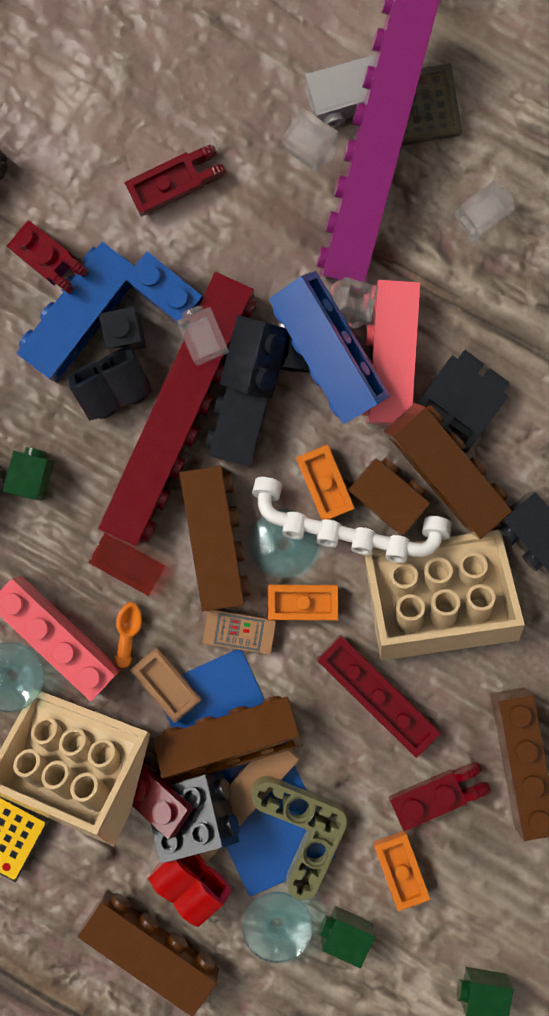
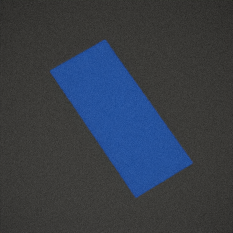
[164,649,337,897]

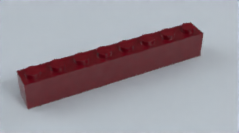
[98,271,257,546]

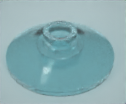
[250,509,318,578]
[0,642,44,712]
[242,892,312,963]

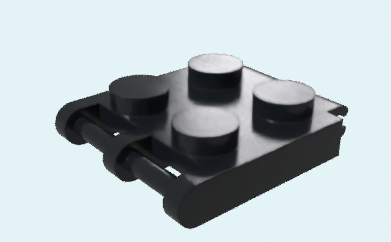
[416,350,510,453]

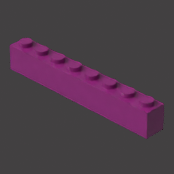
[316,0,440,287]

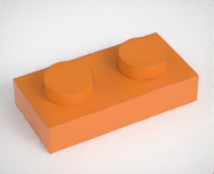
[296,444,355,521]
[268,584,338,620]
[373,831,431,912]

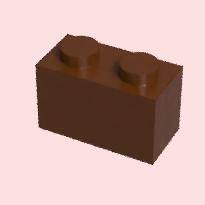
[347,458,430,536]

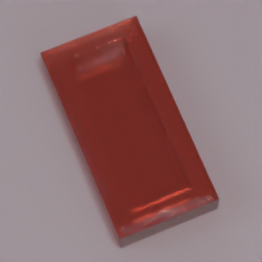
[88,532,166,596]

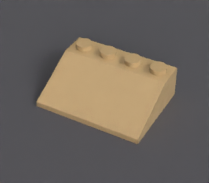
[364,530,525,661]
[0,689,150,847]

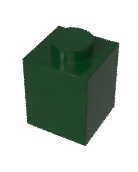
[3,446,55,500]
[318,906,375,969]
[457,967,514,1016]

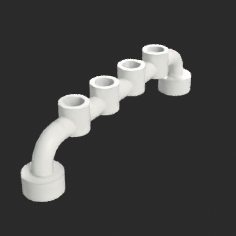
[252,477,452,563]

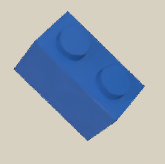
[125,251,203,330]

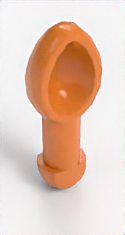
[114,601,142,669]

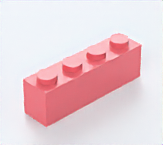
[361,280,420,425]
[0,576,122,702]

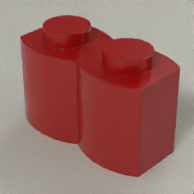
[148,854,232,927]

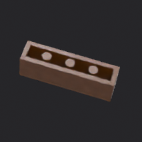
[383,403,512,539]
[179,465,250,612]
[490,687,549,841]
[153,696,303,785]
[77,890,219,1016]

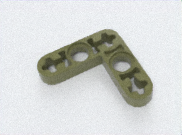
[251,776,347,901]

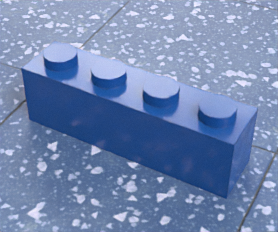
[16,241,134,383]
[269,271,390,424]

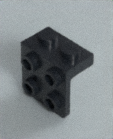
[151,772,240,863]

